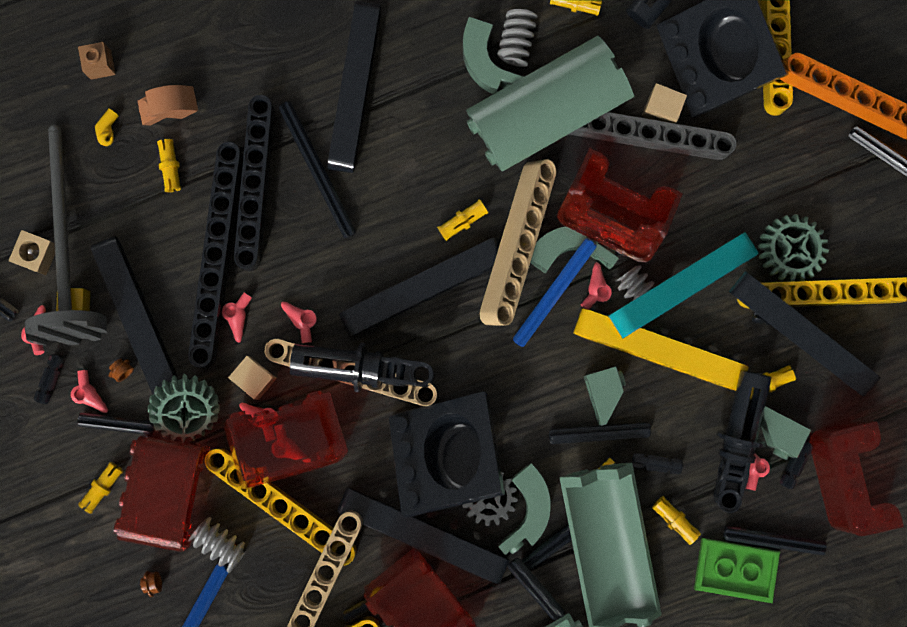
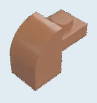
[138,85,198,126]

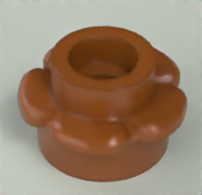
[109,359,134,382]
[140,571,162,597]

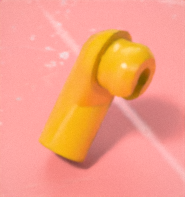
[95,108,119,146]

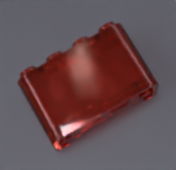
[557,148,683,262]
[224,391,348,489]
[810,421,904,536]
[114,435,210,552]
[363,547,478,627]

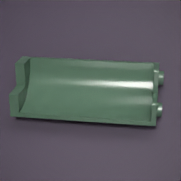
[466,36,634,172]
[560,463,662,627]

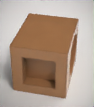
[78,42,115,79]

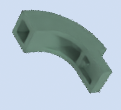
[463,17,523,94]
[530,226,619,273]
[498,463,551,555]

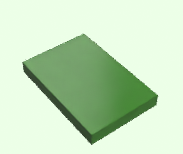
[694,538,780,603]

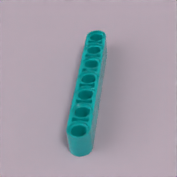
[608,232,759,338]

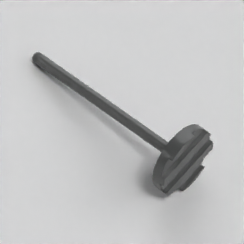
[25,124,107,345]

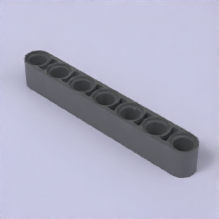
[569,112,736,160]

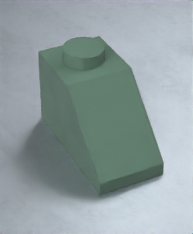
[583,367,626,425]
[761,406,811,460]

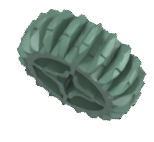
[758,214,829,282]
[148,373,220,443]

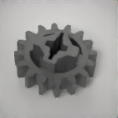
[462,472,518,526]

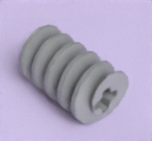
[497,9,538,67]
[615,265,654,301]
[188,517,246,573]

